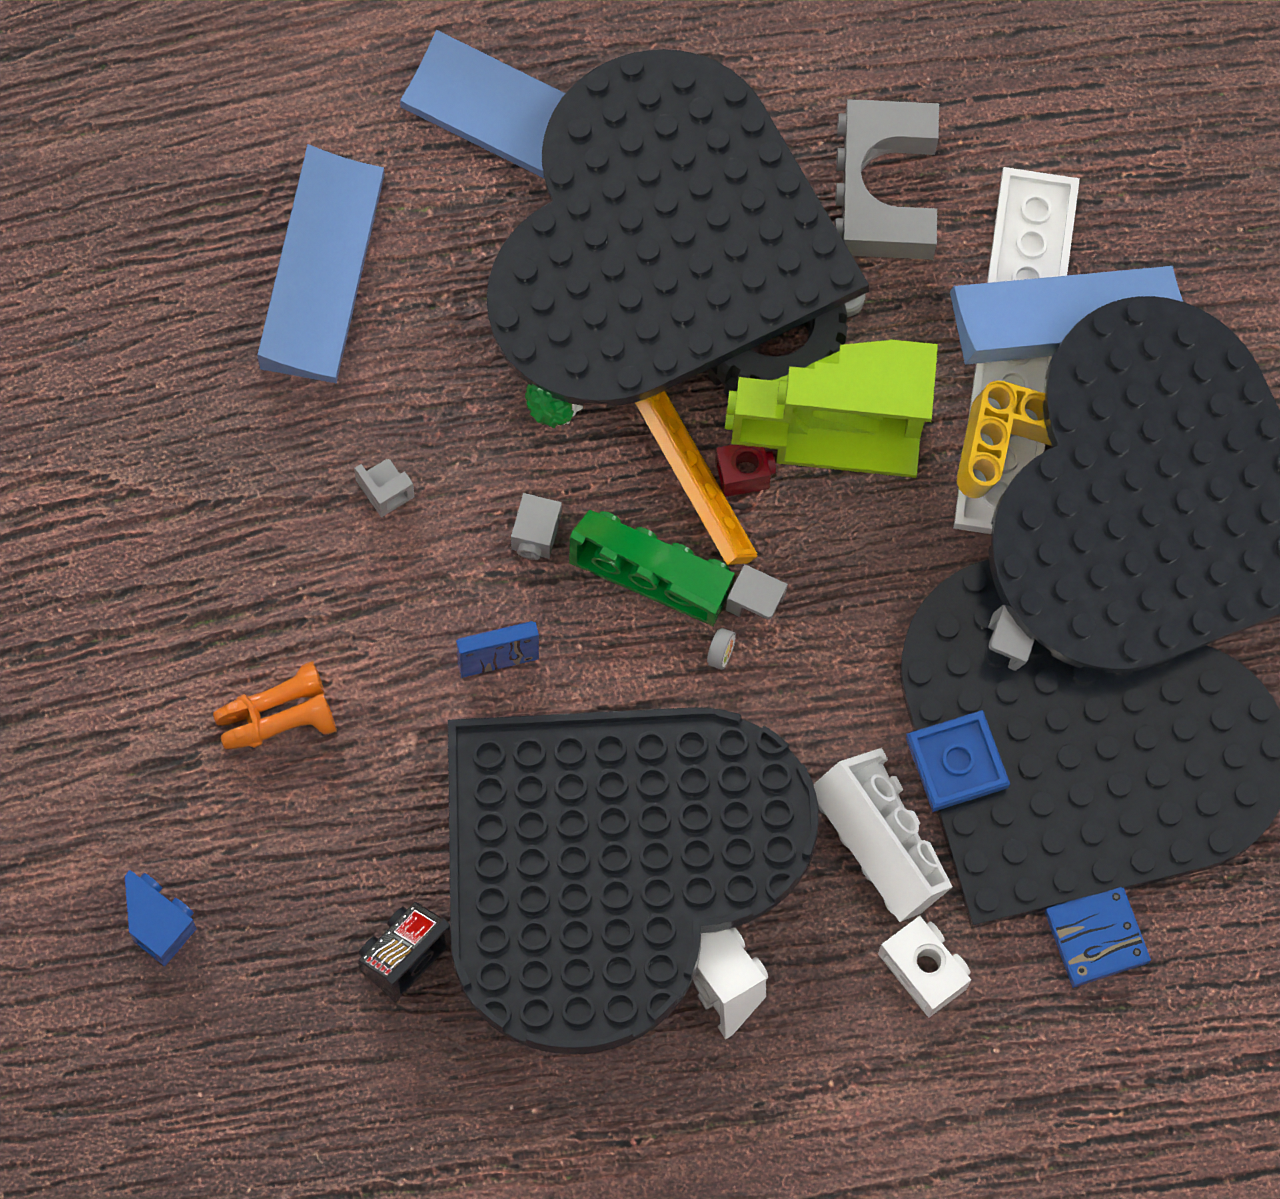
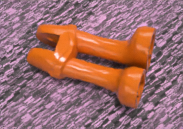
[213,661,337,749]

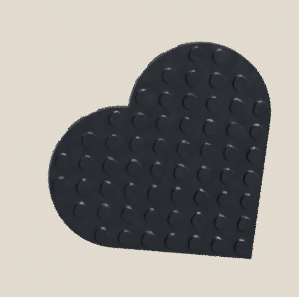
[487,49,869,407]
[988,296,1280,673]
[900,559,1280,929]
[448,707,818,1054]

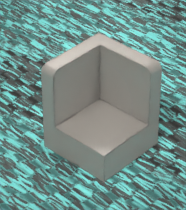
[354,459,414,518]
[726,564,788,619]
[988,605,1035,671]

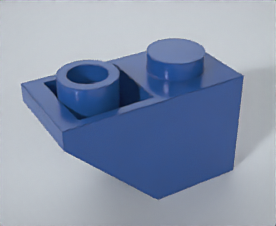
[125,870,196,967]

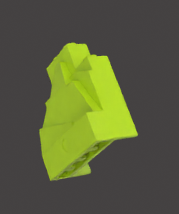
[725,339,938,478]

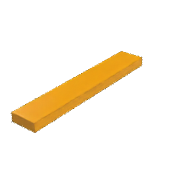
[635,391,758,565]

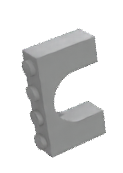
[835,99,939,260]

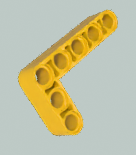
[957,380,1052,498]

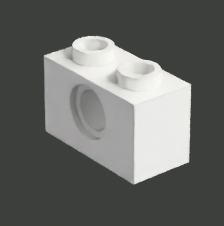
[878,916,971,1018]

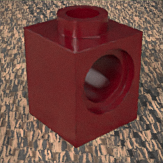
[715,444,776,497]

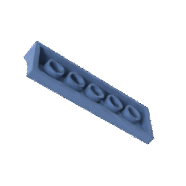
[400,30,566,178]
[257,144,385,383]
[950,266,1183,365]

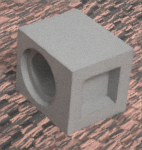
[511,493,562,560]

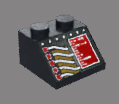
[358,902,451,1003]

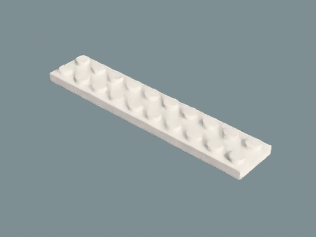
[953,167,1080,534]

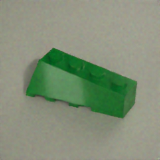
[569,510,735,627]

